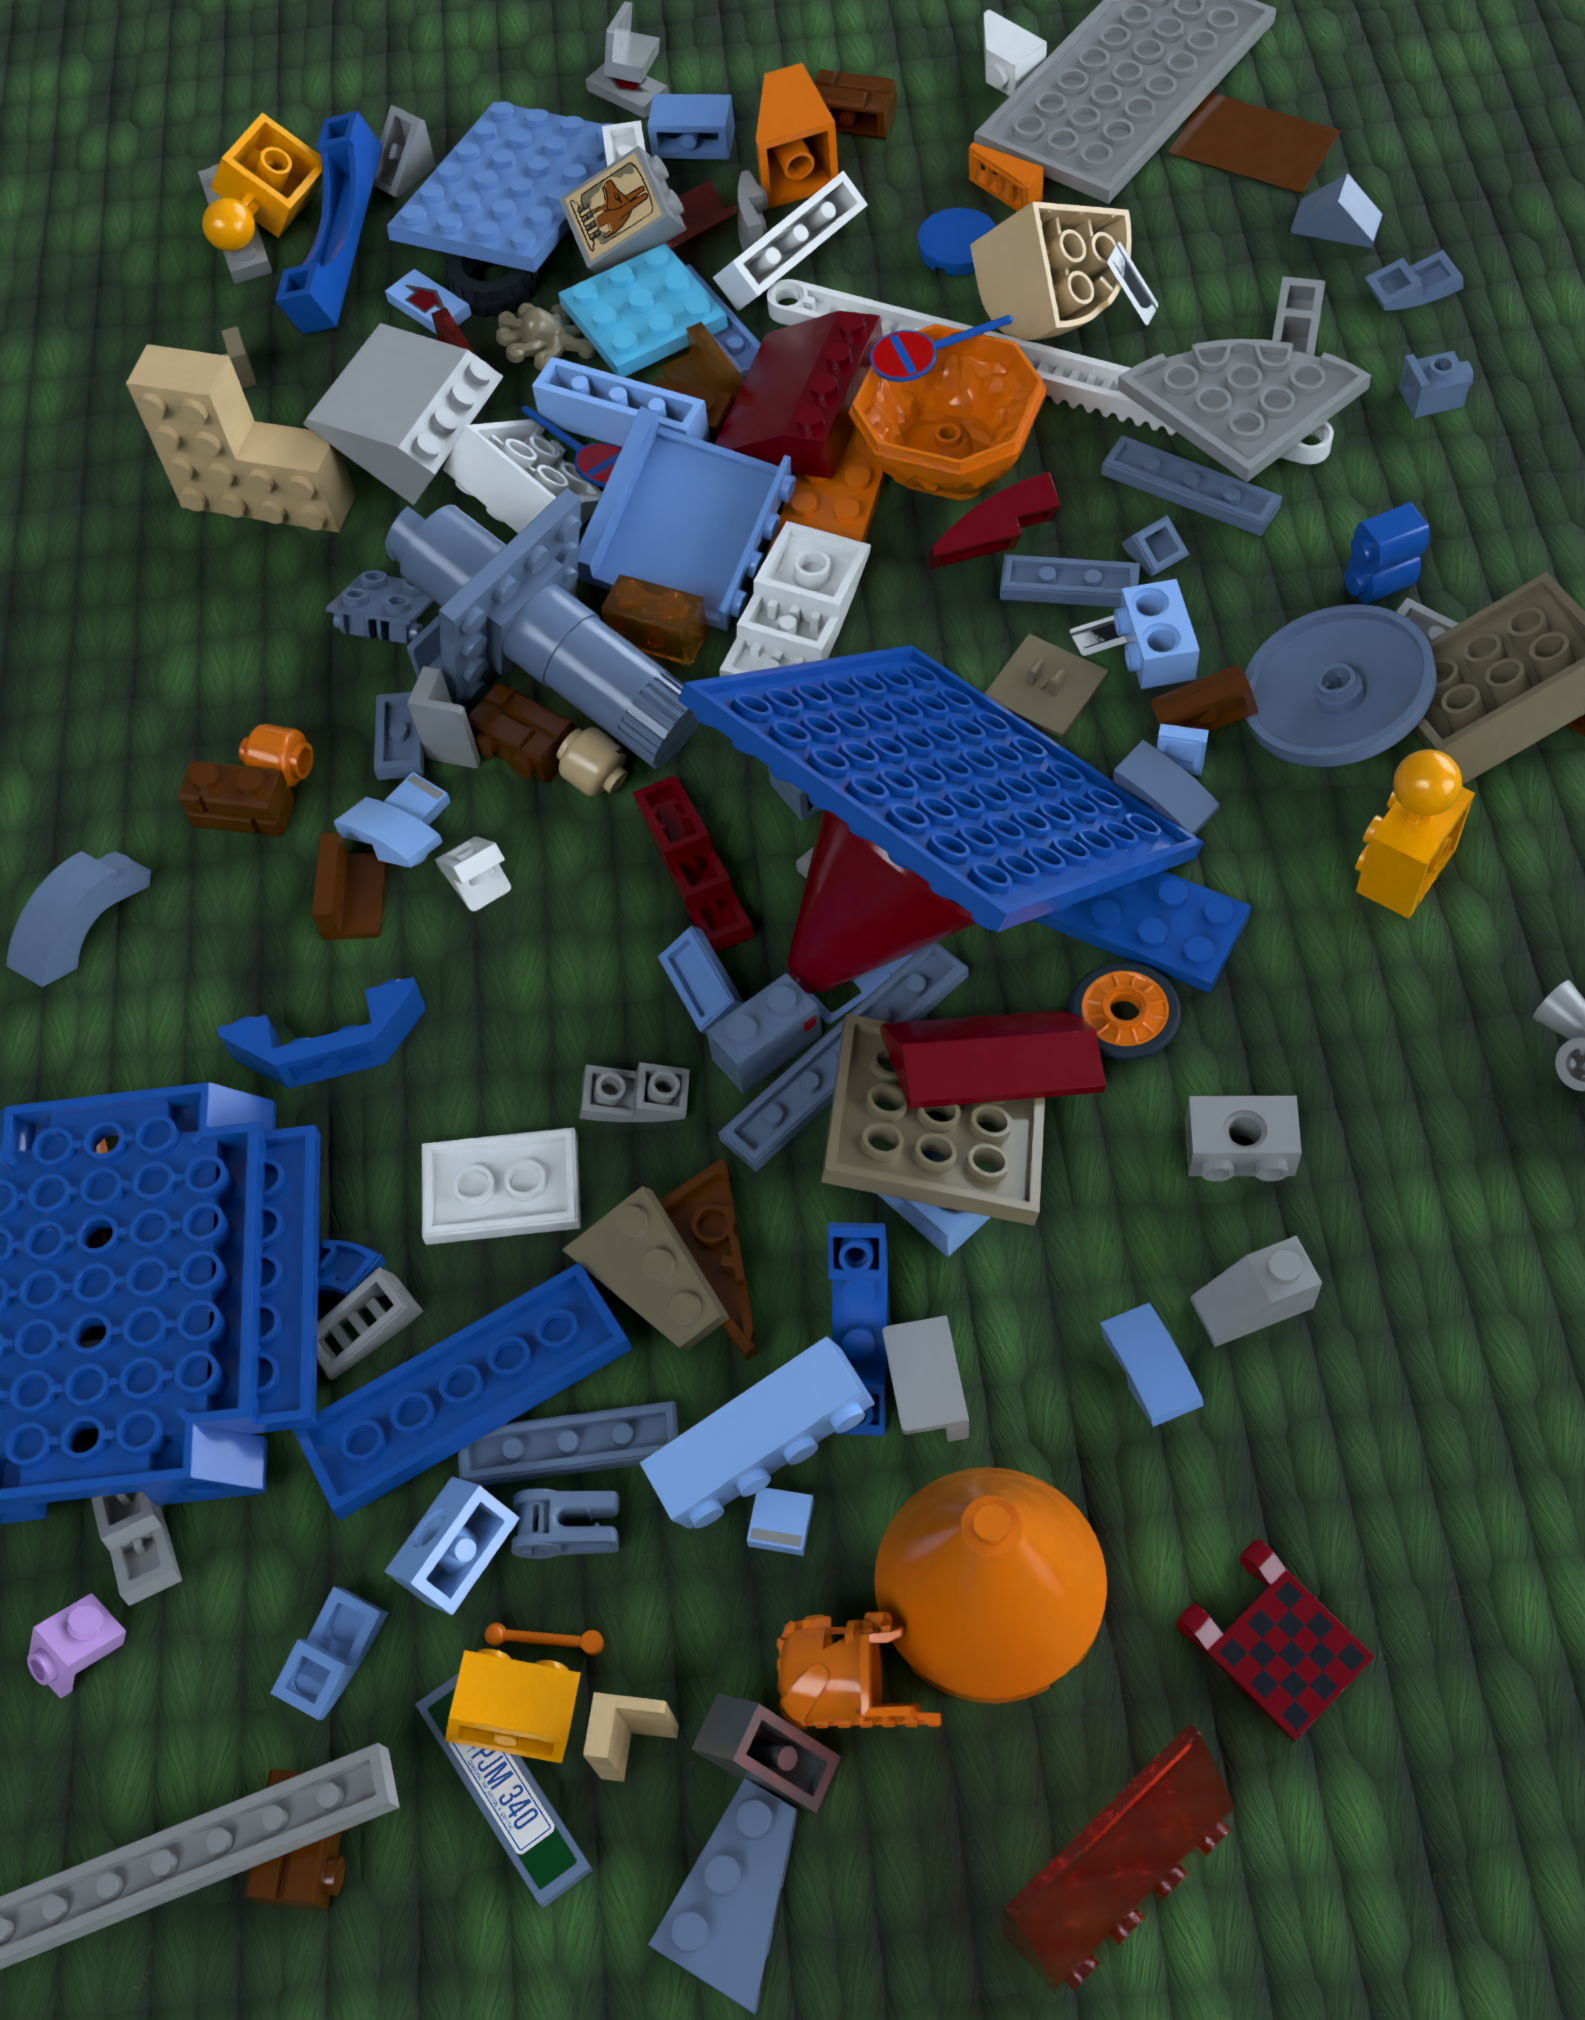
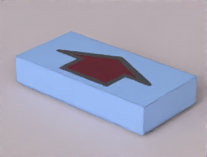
[385,269,472,338]

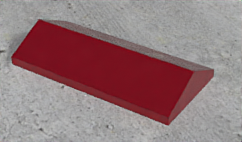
[880,1010,1106,1109]

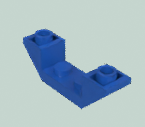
[217,977,426,1089]
[828,1222,888,1436]

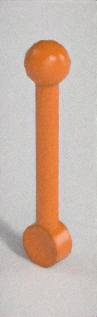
[484,1623,604,1656]

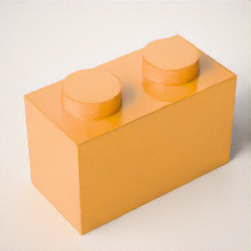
[445,1649,581,1764]

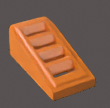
[969,142,1044,212]

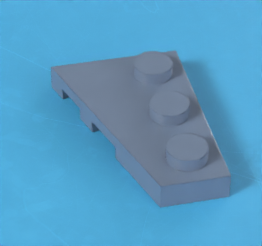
[648,1778,798,2016]

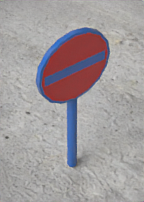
[870,315,1013,382]
[522,405,622,488]

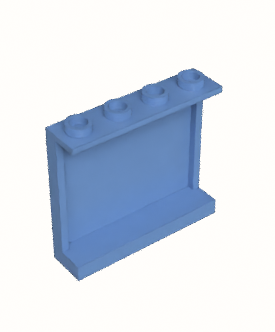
[577,406,796,631]

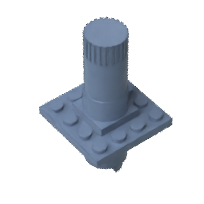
[385,488,699,769]

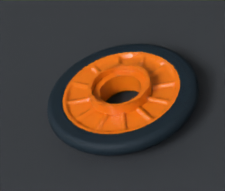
[1069,962,1181,1061]

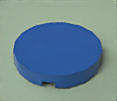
[917,207,997,276]

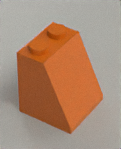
[756,63,838,210]

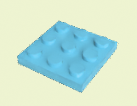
[558,243,728,377]

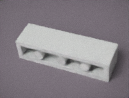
[713,171,868,311]

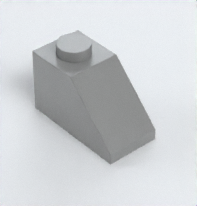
[1190,1236,1322,1347]

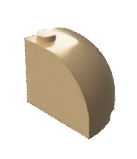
[970,201,1132,340]

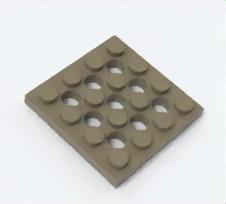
[821,1013,1045,1226]

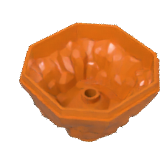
[848,324,1047,500]

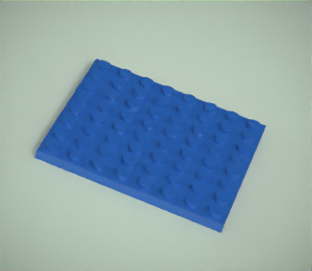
[678,645,1204,932]

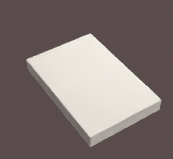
[422,1127,581,1245]

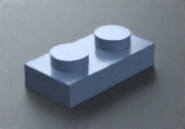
[374,692,424,780]

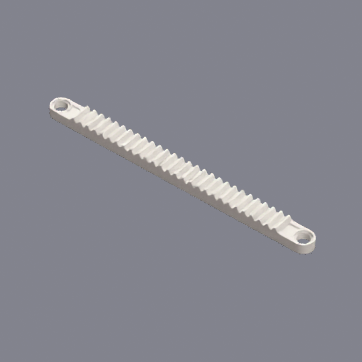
[767,279,1334,465]

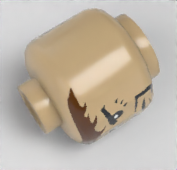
[556,727,628,797]

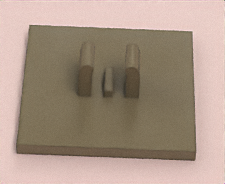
[984,634,1109,739]

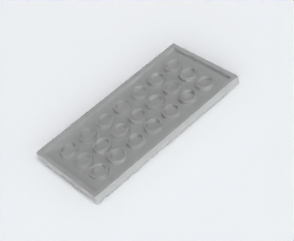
[974,0,1276,204]

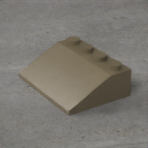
[1412,572,1585,785]

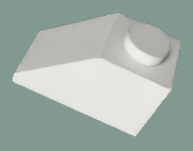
[984,9,1047,96]

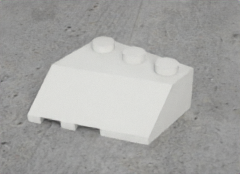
[443,419,602,534]

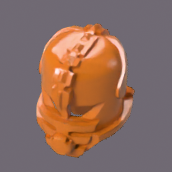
[776,1612,941,1730]

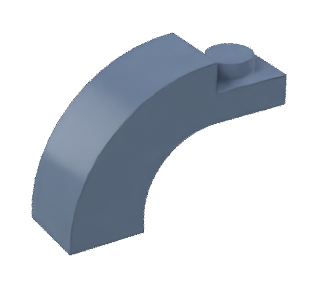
[6,851,151,987]

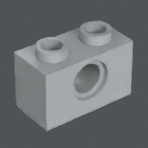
[1185,1096,1302,1181]

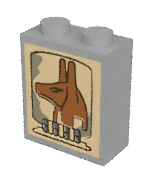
[559,146,687,274]

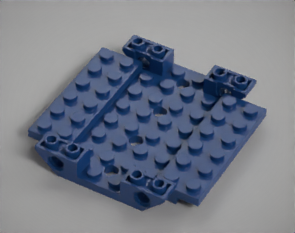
[0,1082,321,1524]

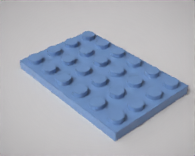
[387,102,613,273]

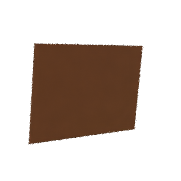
[1167,92,1341,194]

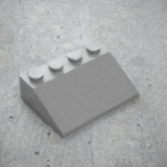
[303,323,504,505]

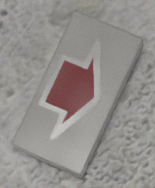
[585,64,669,119]

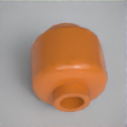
[239,724,313,787]

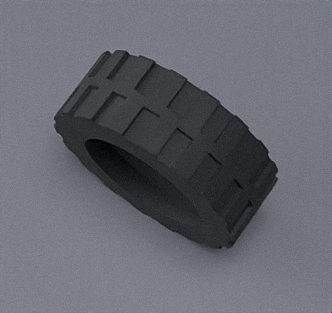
[445,254,539,318]

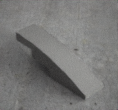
[73,1428,182,1606]

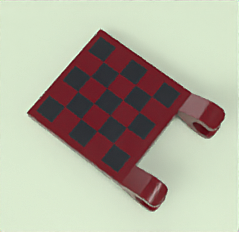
[1176,1539,1375,1742]

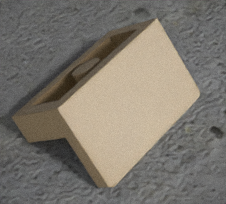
[583,1692,679,1782]

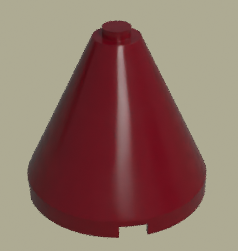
[787,810,977,994]

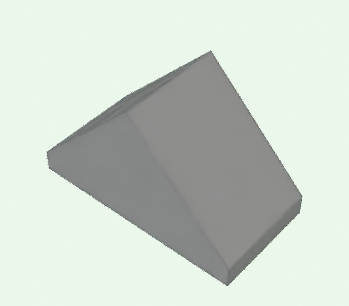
[373,105,436,198]

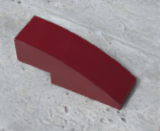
[928,472,1060,570]

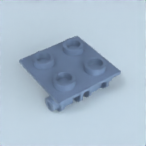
[326,570,434,644]

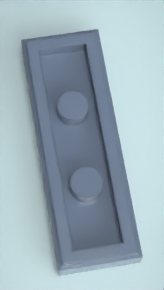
[1000,554,1140,607]

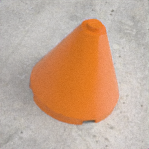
[874,1467,1107,1704]

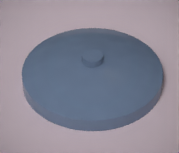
[1245,604,1437,767]

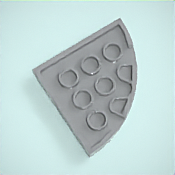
[1117,339,1372,482]

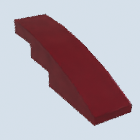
[632,775,755,953]

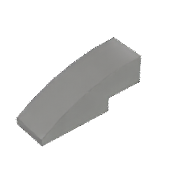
[1272,276,1326,356]

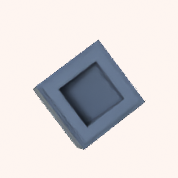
[1121,515,1189,577]

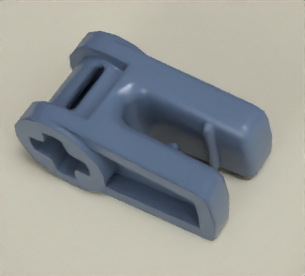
[511,1488,620,1559]

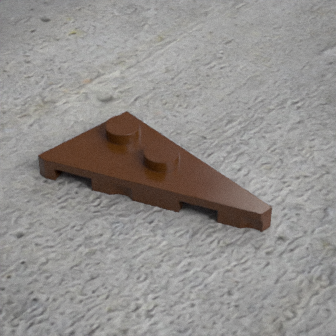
[659,1158,758,1361]

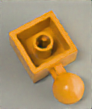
[202,112,323,252]
[1355,749,1475,919]

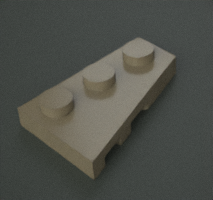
[562,1186,730,1350]

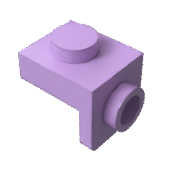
[27,1593,126,1698]

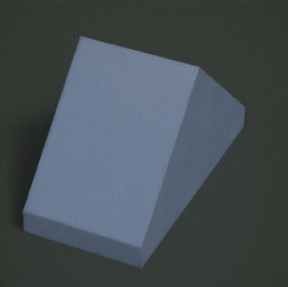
[1291,173,1382,248]

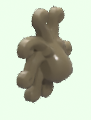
[496,303,597,371]

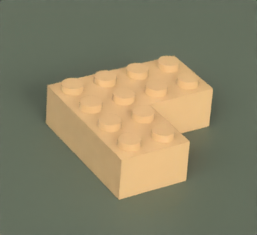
[126,344,357,533]

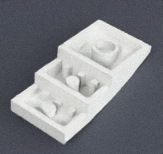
[720,521,871,676]

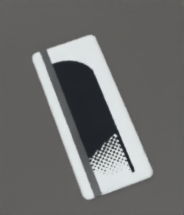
[1107,242,1158,325]
[1070,615,1127,656]

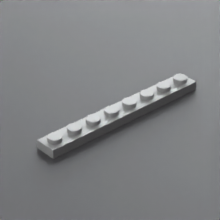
[0,1743,400,1970]

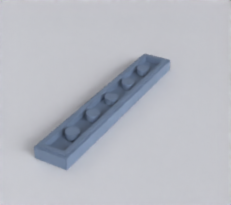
[718,942,968,1172]

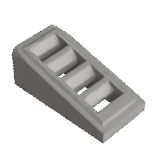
[317,1267,423,1380]

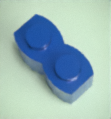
[1344,502,1429,605]

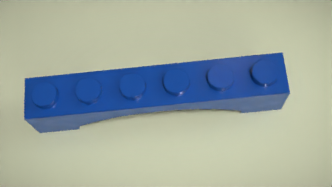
[275,110,382,335]

